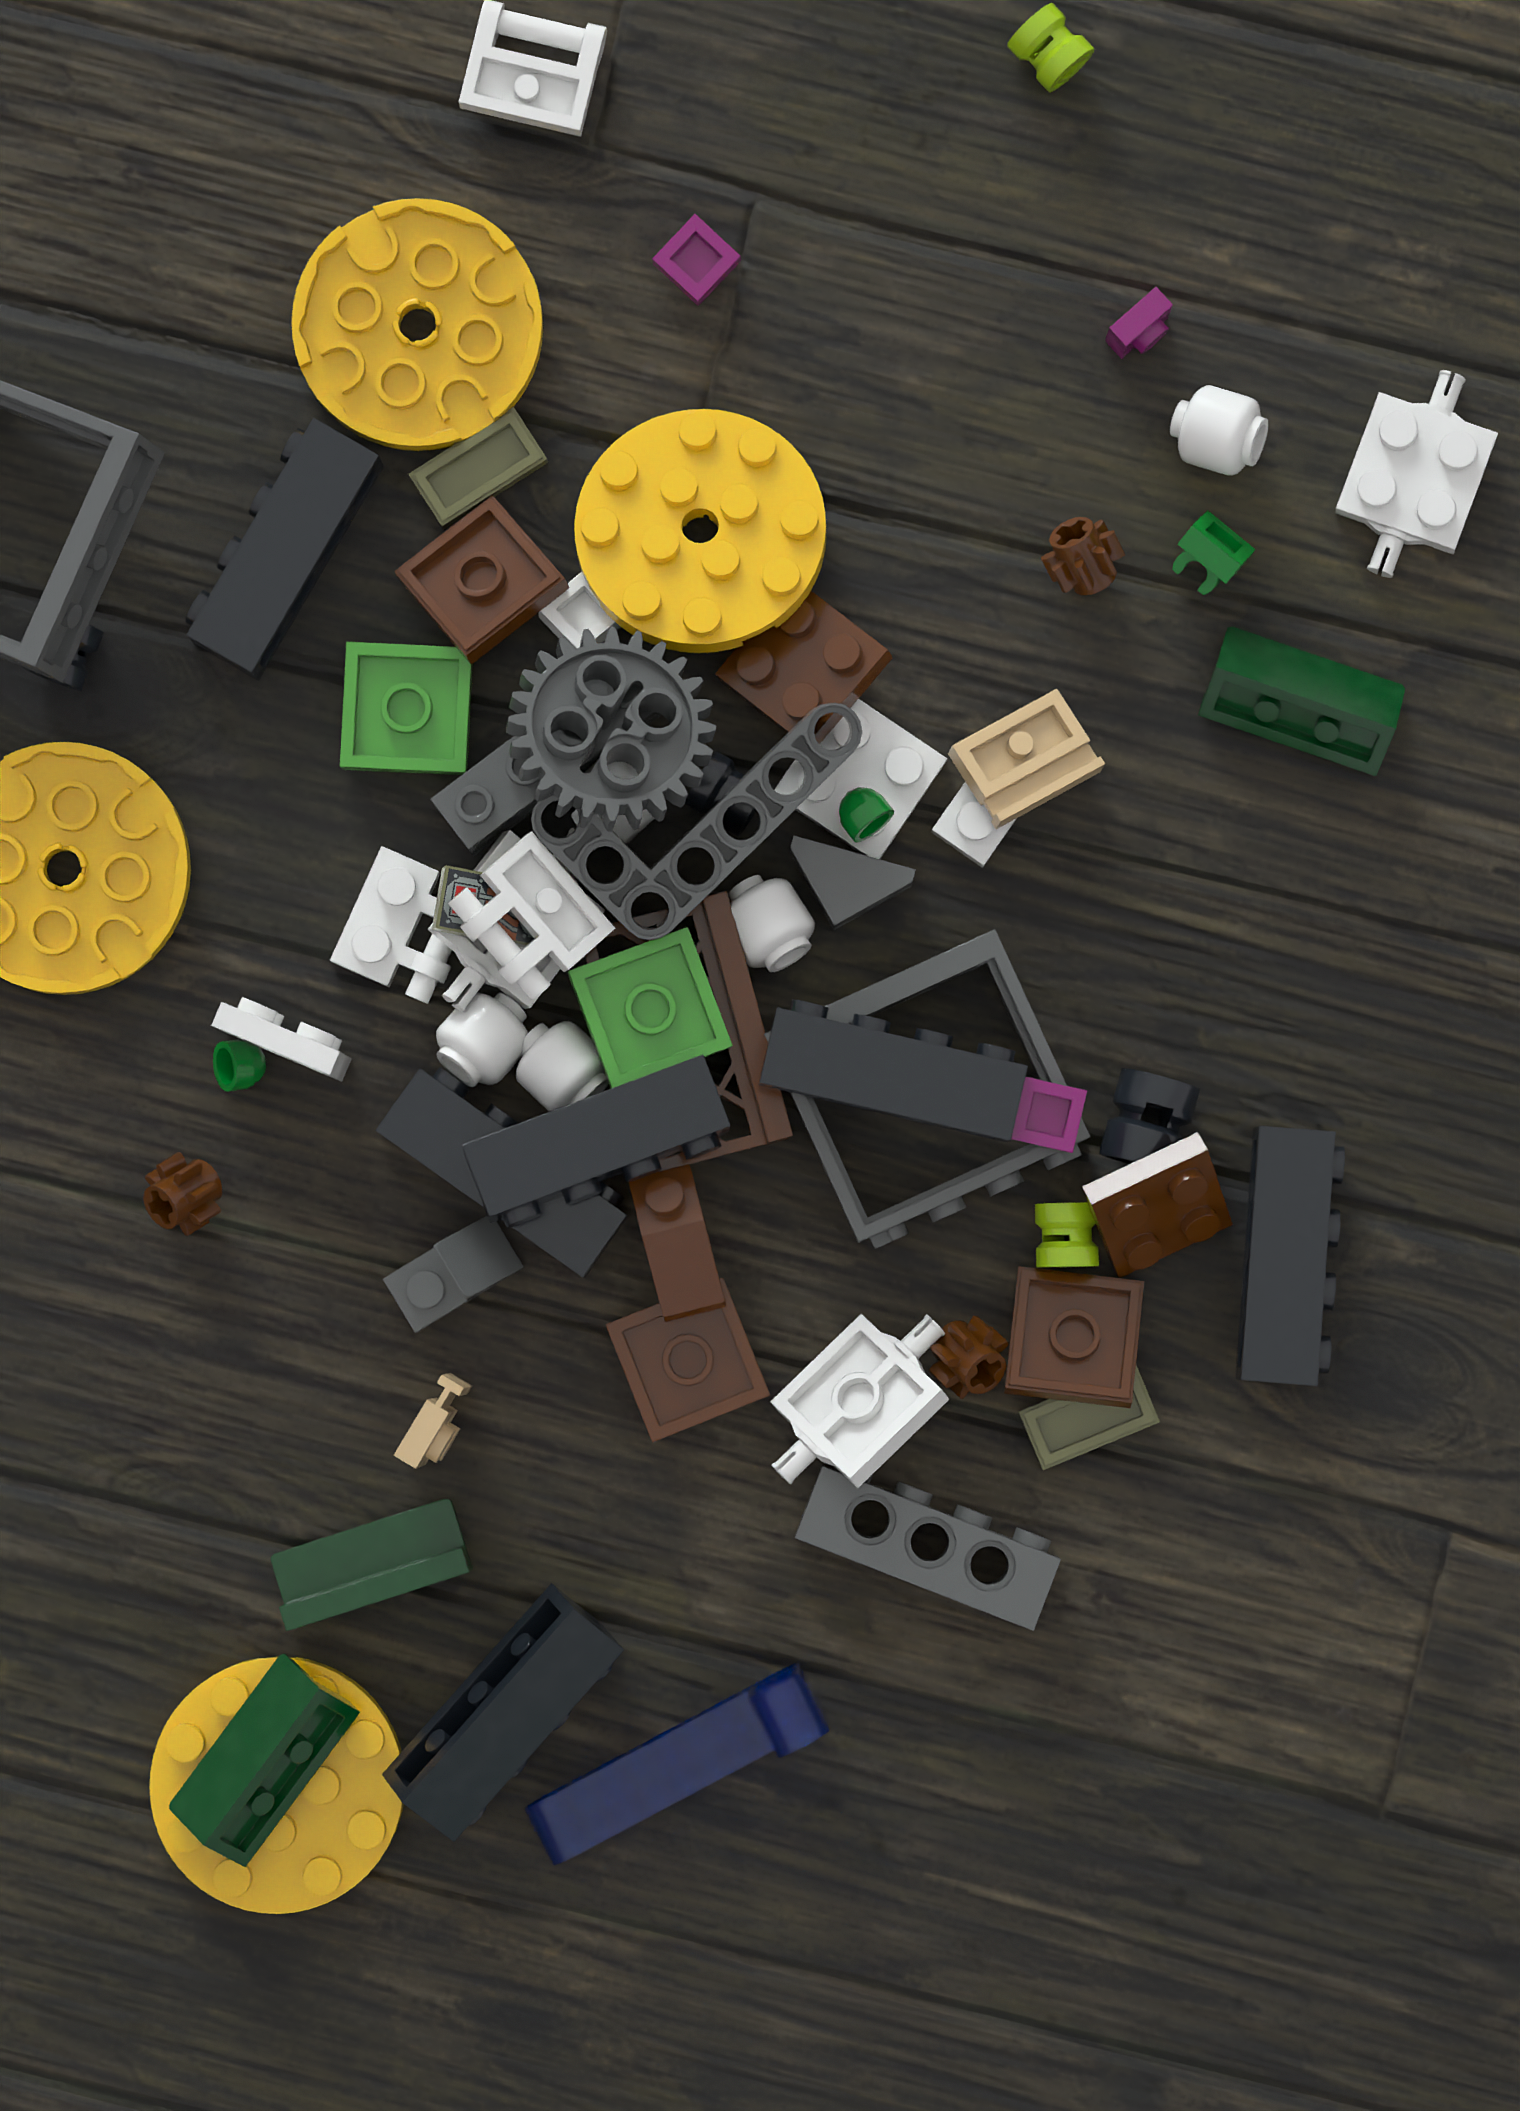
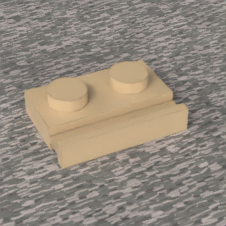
[948,689,1105,829]
[394,1373,472,1469]

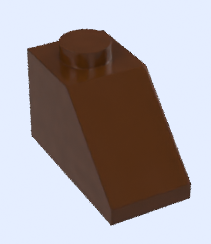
[629,1164,726,1322]

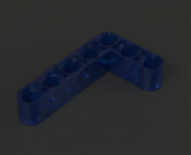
[523,1662,830,1865]

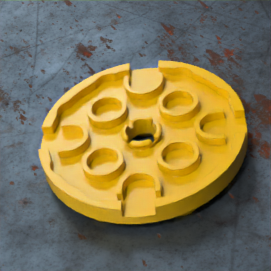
[292,198,543,451]
[574,409,826,653]
[0,742,191,995]
[149,1657,404,1914]

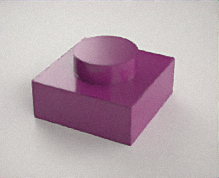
[652,214,741,306]
[1105,287,1173,359]
[1011,1077,1087,1153]

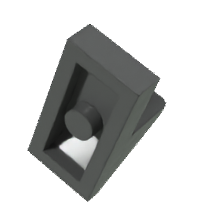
[383,1216,524,1333]

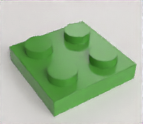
[340,642,473,775]
[568,927,733,1089]

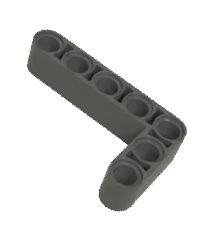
[531,702,862,940]

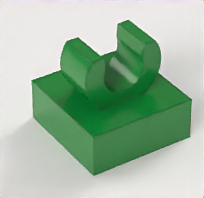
[1172,510,1256,595]

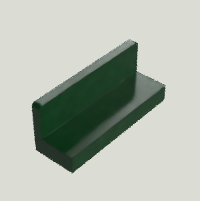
[1198,627,1405,776]
[271,1498,473,1632]
[169,1654,360,1867]

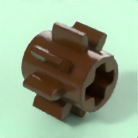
[1041,517,1125,595]
[143,1152,222,1236]
[929,1316,1009,1399]

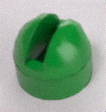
[839,787,895,843]
[213,1039,266,1092]

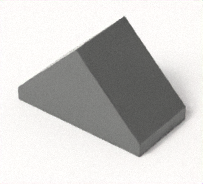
[790,836,916,931]

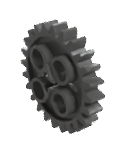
[506,627,716,832]

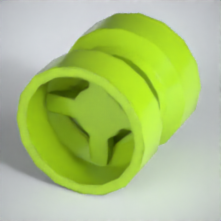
[1007,3,1095,92]
[1035,1202,1099,1268]

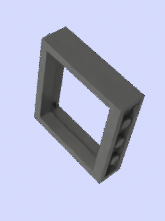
[0,380,165,683]
[764,929,1090,1249]

